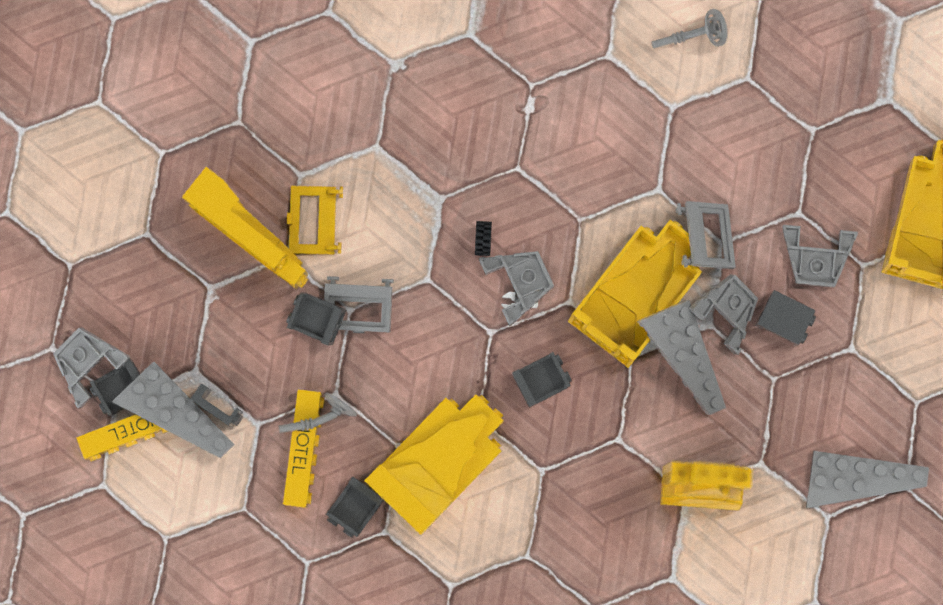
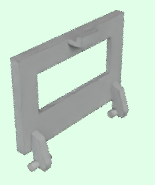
[676,201,736,269]
[324,276,394,333]

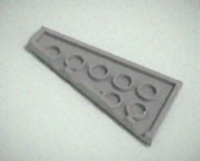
[637,300,726,415]
[112,361,235,458]
[806,451,929,508]

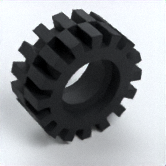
[475,221,492,256]

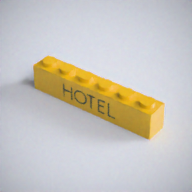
[283,389,325,508]
[76,414,169,462]

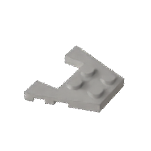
[782,225,858,288]
[478,251,554,326]
[689,274,758,355]
[53,327,131,409]

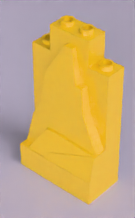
[881,139,943,289]
[182,167,308,290]
[568,220,702,368]
[364,394,504,535]
[660,462,753,511]

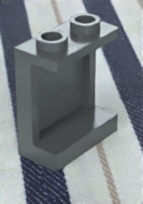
[755,290,816,346]
[286,292,347,346]
[512,352,572,408]
[89,359,140,416]
[191,383,243,428]
[325,476,384,538]

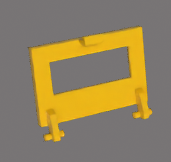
[287,186,343,255]

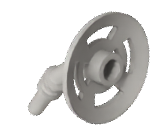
[651,9,727,49]
[278,392,357,433]

